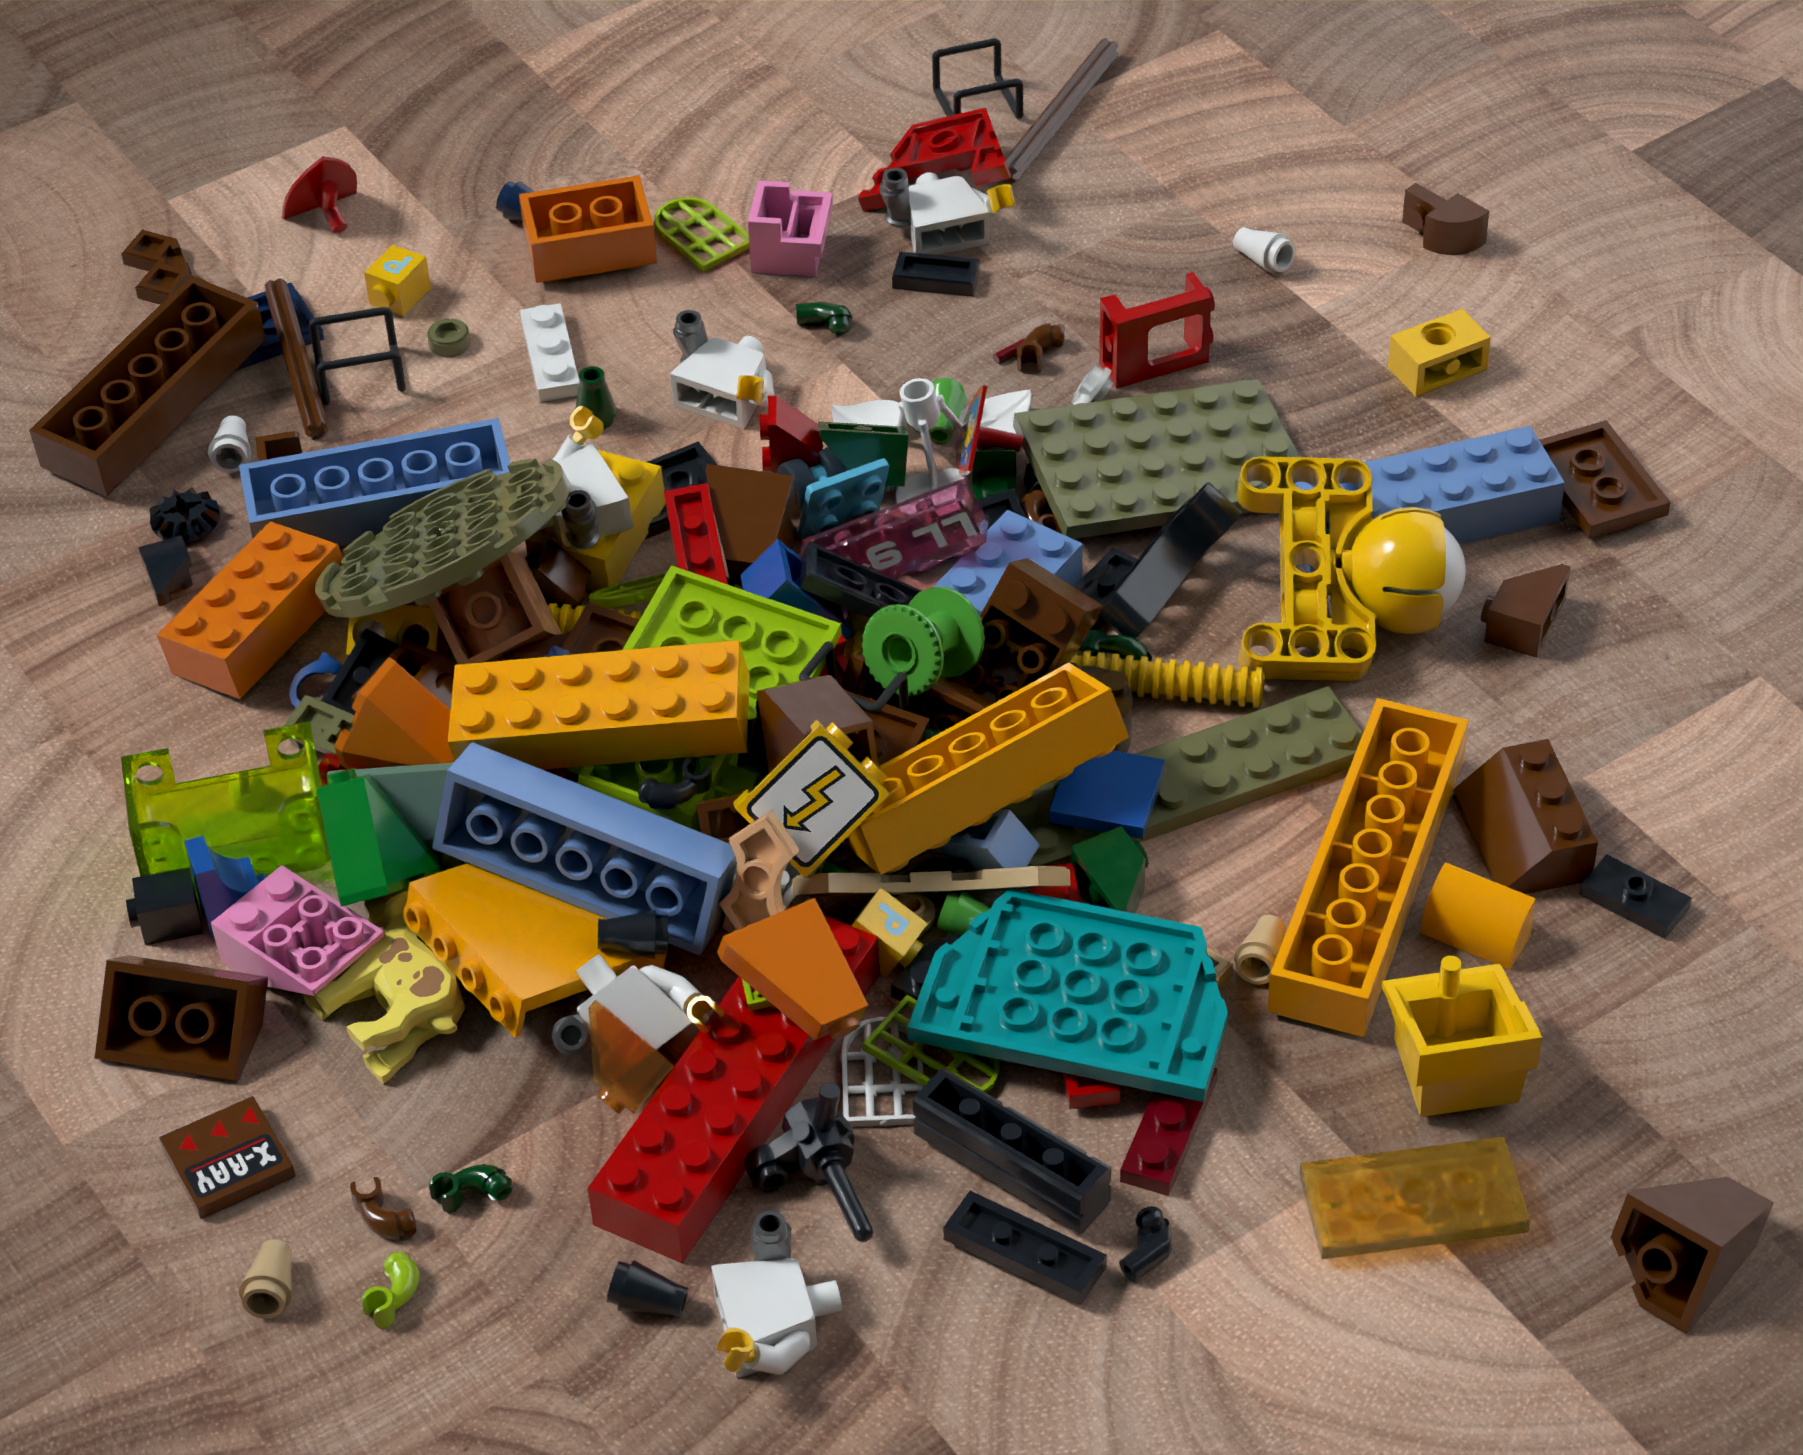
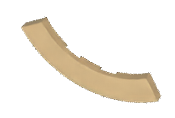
[792,866,1070,896]

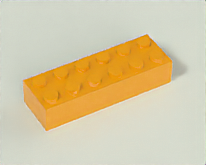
[448,640,750,770]
[843,663,1129,875]

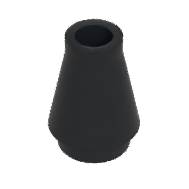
[598,910,668,959]
[607,1260,689,1318]

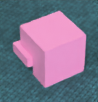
[748,180,833,277]

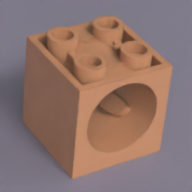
[429,551,562,665]

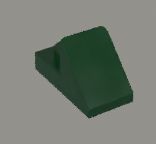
[972,450,1017,501]

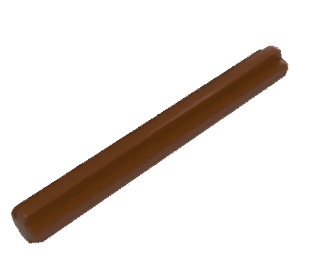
[265,278,328,438]

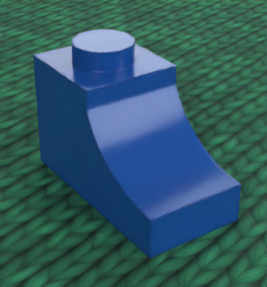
[184,835,266,939]

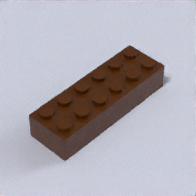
[29,275,266,496]

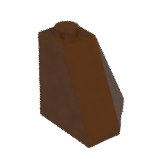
[705,464,801,587]
[1610,1177,1774,1334]

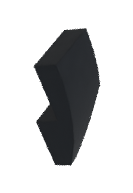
[138,536,193,607]

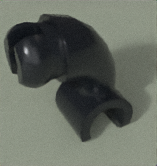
[638,757,712,810]

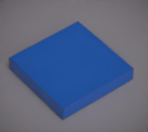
[1049,750,1165,839]

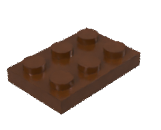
[1539,420,1670,539]

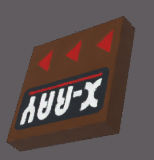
[159,1096,296,1219]

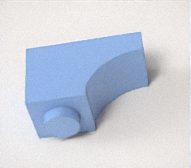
[928,809,1040,871]

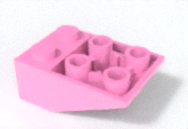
[211,865,385,996]

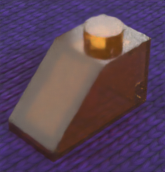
[588,1000,674,1114]

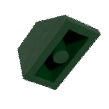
[818,421,909,492]
[1071,826,1149,914]

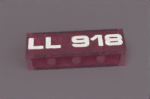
[800,478,988,579]

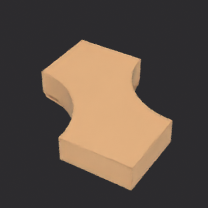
[719,810,800,931]

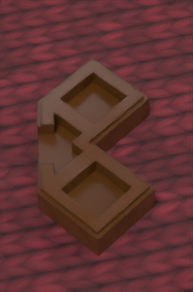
[121,230,192,305]

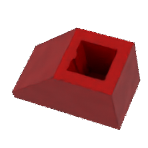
[760,396,824,474]

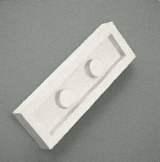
[520,303,579,403]

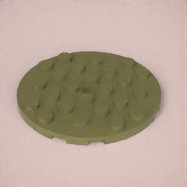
[315,458,570,618]

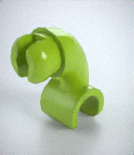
[362,1252,420,1329]

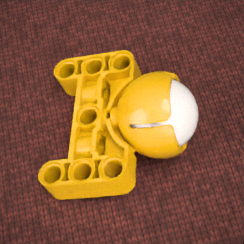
[1237,456,1466,681]

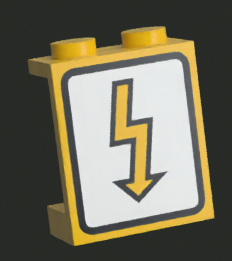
[733,720,890,878]

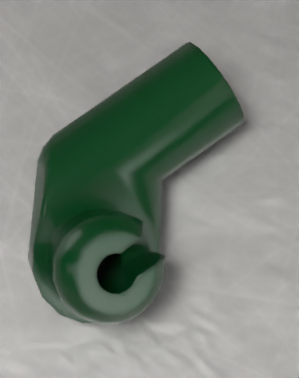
[796,302,853,334]

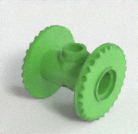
[862,586,985,696]

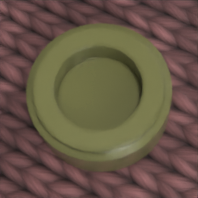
[427,318,470,357]

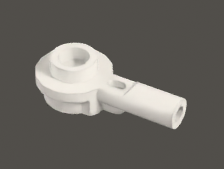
[1071,364,1114,405]

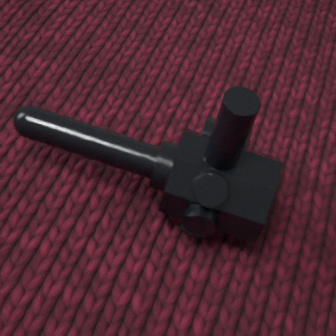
[744,1083,874,1242]

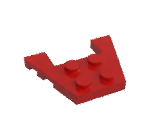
[858,108,1011,212]

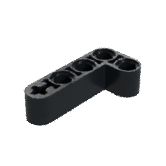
[1098,482,1242,638]

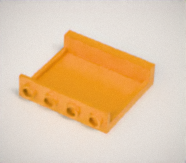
[404,863,666,1038]

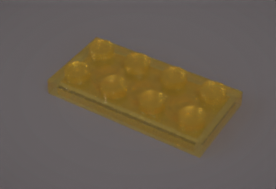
[1299,1137,1530,1260]

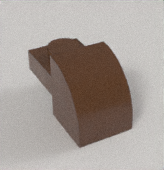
[1402,183,1489,255]

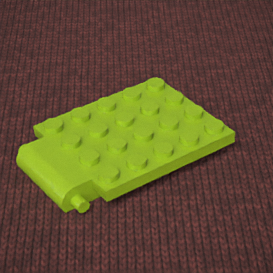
[567,565,842,831]

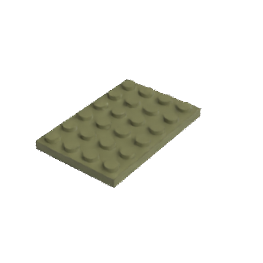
[1013,379,1300,539]

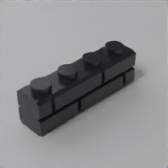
[913,1068,1111,1234]

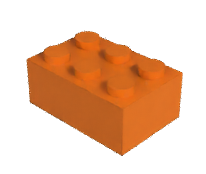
[519,175,657,283]

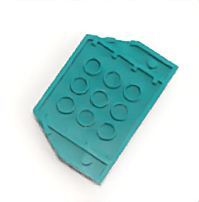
[907,889,1228,1102]

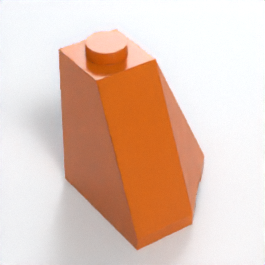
[334,657,455,769]
[717,898,868,1040]

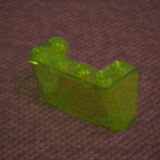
[121,722,331,892]

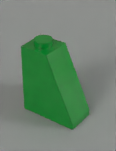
[317,768,445,907]

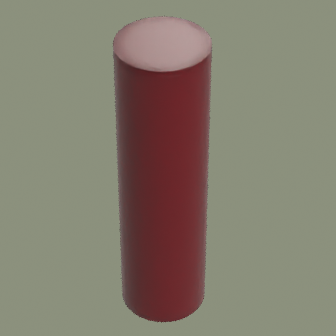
[993,338,1025,364]

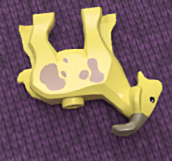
[303,887,465,1084]

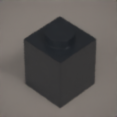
[126,867,203,945]

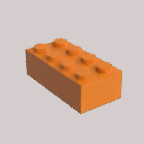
[157,521,343,699]

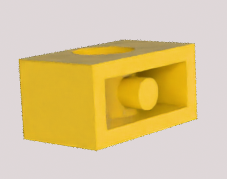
[1388,308,1491,397]

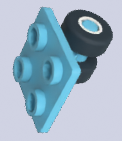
[778,447,890,541]

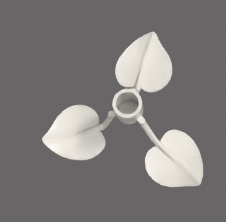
[831,378,1032,519]

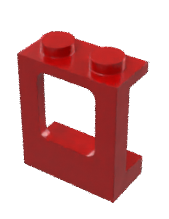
[1099,272,1215,389]

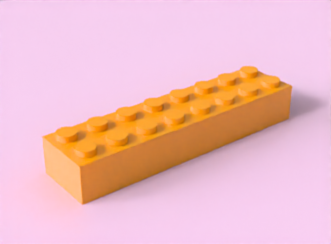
[1268,698,1469,1037]

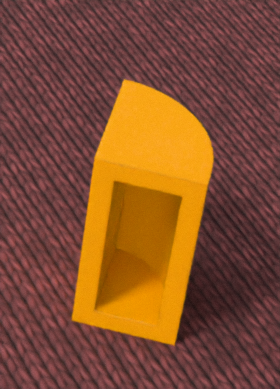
[1420,862,1536,970]

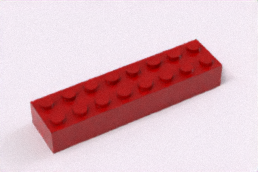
[587,903,880,1264]

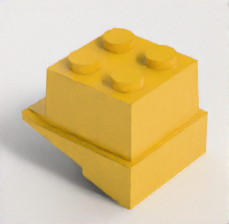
[1382,956,1542,1117]

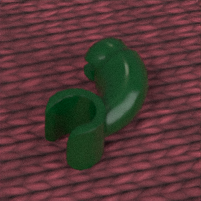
[1079,630,1152,661]
[429,1164,513,1213]

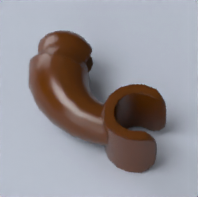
[1017,323,1065,372]
[1020,490,1063,534]
[350,1177,417,1240]

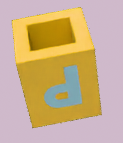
[364,244,431,316]
[850,887,927,977]

